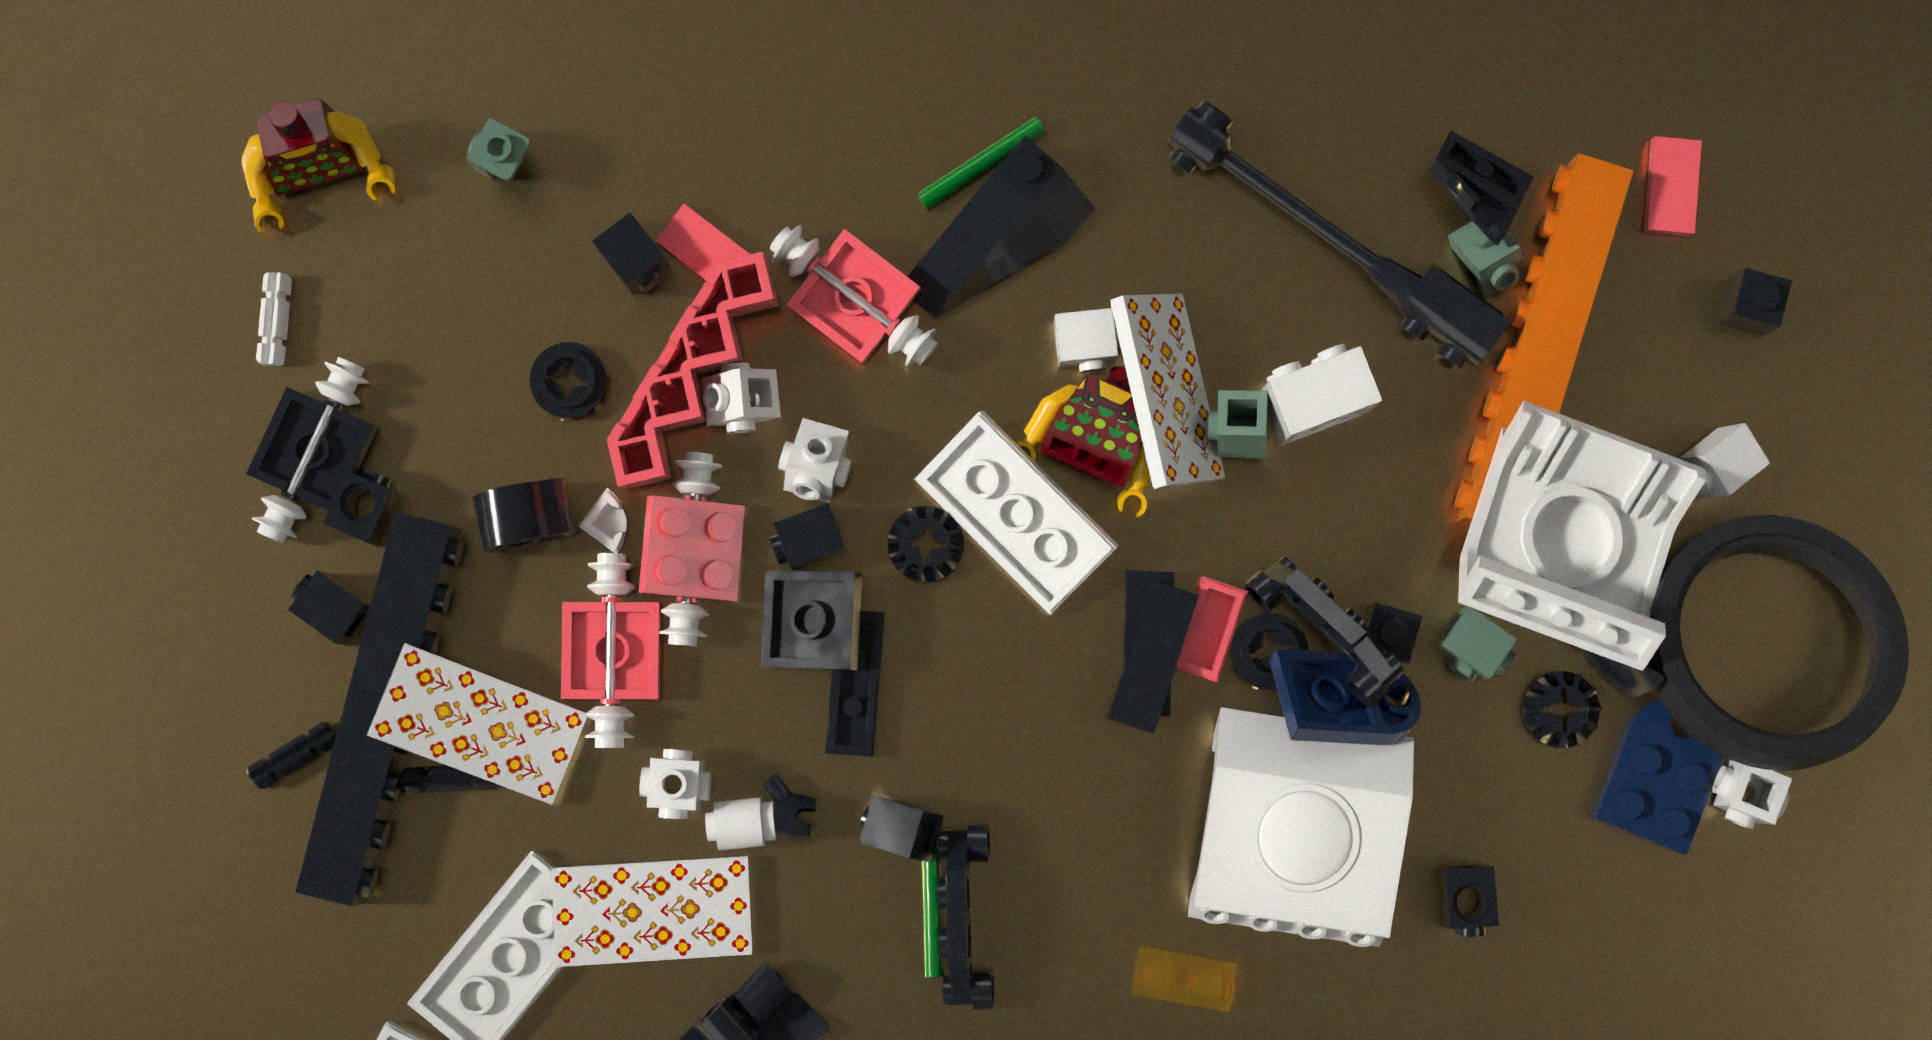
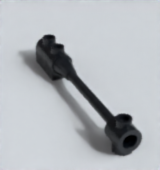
[1166,100,1511,369]

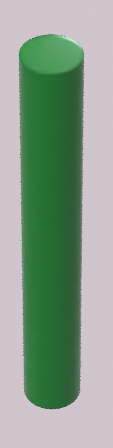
[917,116,1046,210]
[922,834,944,977]

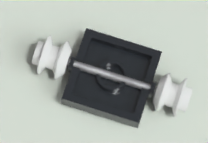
[246,357,378,544]

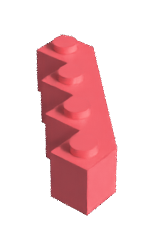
[607,252,779,490]

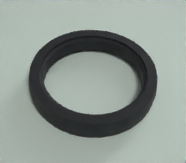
[1647,515,1909,771]

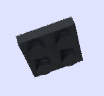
[761,571,862,671]

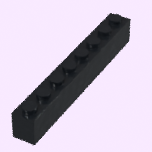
[295,512,464,907]

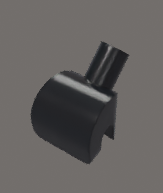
[762,773,816,841]

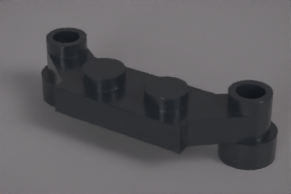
[1244,556,1404,708]
[937,823,995,1010]

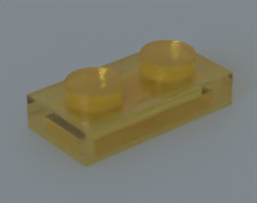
[1131,945,1236,1012]

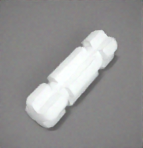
[256,272,292,366]

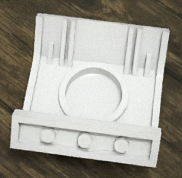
[1458,400,1706,671]
[1187,707,1414,947]

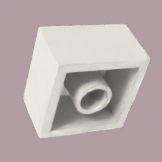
[1261,343,1383,447]

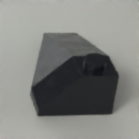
[907,136,1096,319]

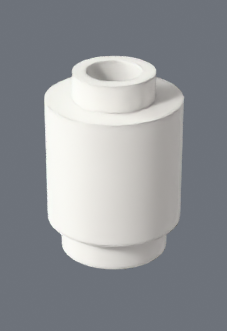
[705,797,777,851]

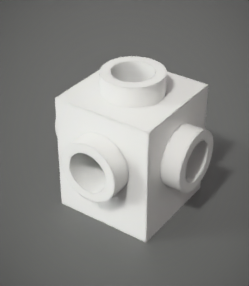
[702,363,781,434]
[778,418,851,503]
[639,749,711,819]
[1712,760,1792,829]

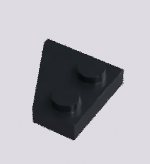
[1428,130,1534,246]

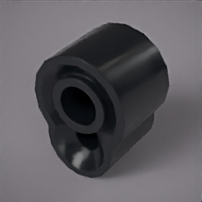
[472,478,576,553]

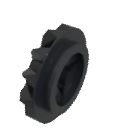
[529,342,607,419]
[888,505,964,582]
[1232,613,1309,690]
[1523,671,1603,748]

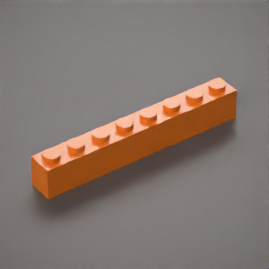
[1454,153,1634,525]

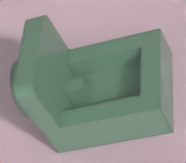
[466,117,531,181]
[1448,221,1524,298]

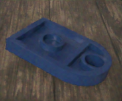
[1269,649,1421,745]
[1592,699,1723,855]

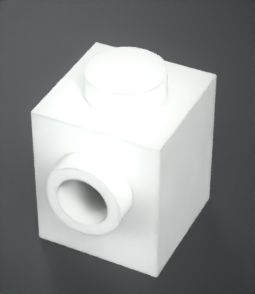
[1053,308,1121,374]
[1679,423,1770,499]

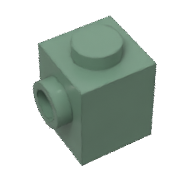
[1208,390,1268,458]
[1434,606,1518,682]

